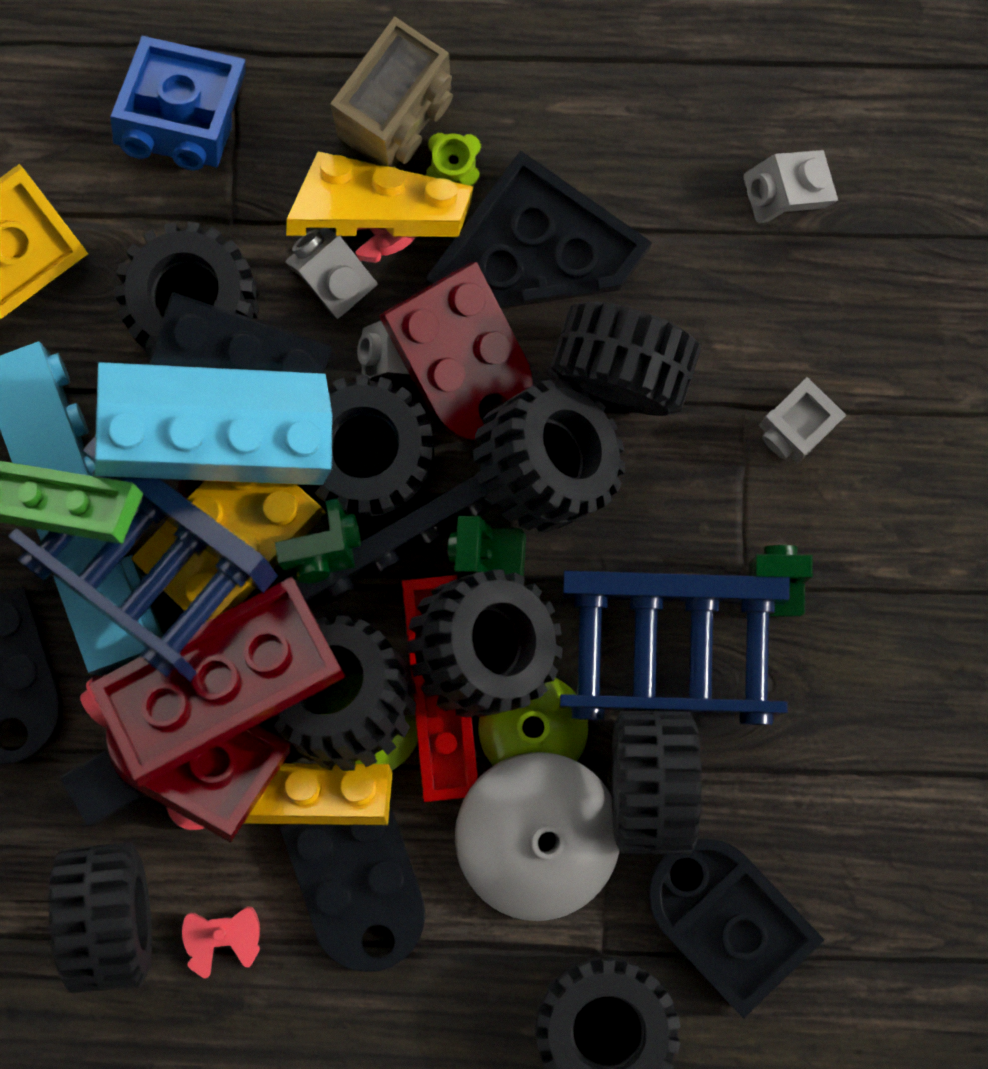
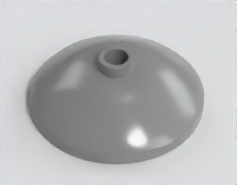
[455,752,620,921]

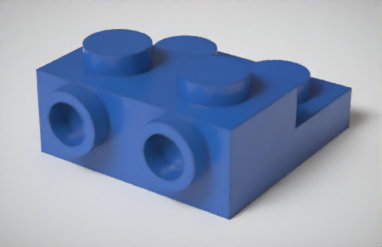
[110,36,246,171]

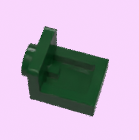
[275,499,361,583]
[448,516,526,577]
[749,545,813,617]

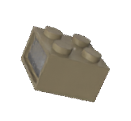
[330,16,453,167]

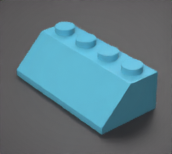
[94,362,332,485]

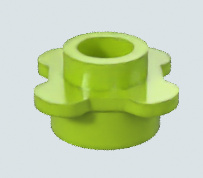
[427,133,481,186]

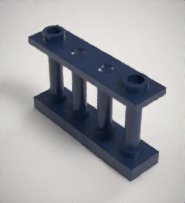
[8,436,278,681]
[560,571,790,725]

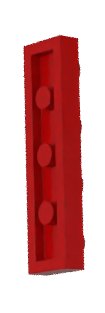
[402,575,478,802]

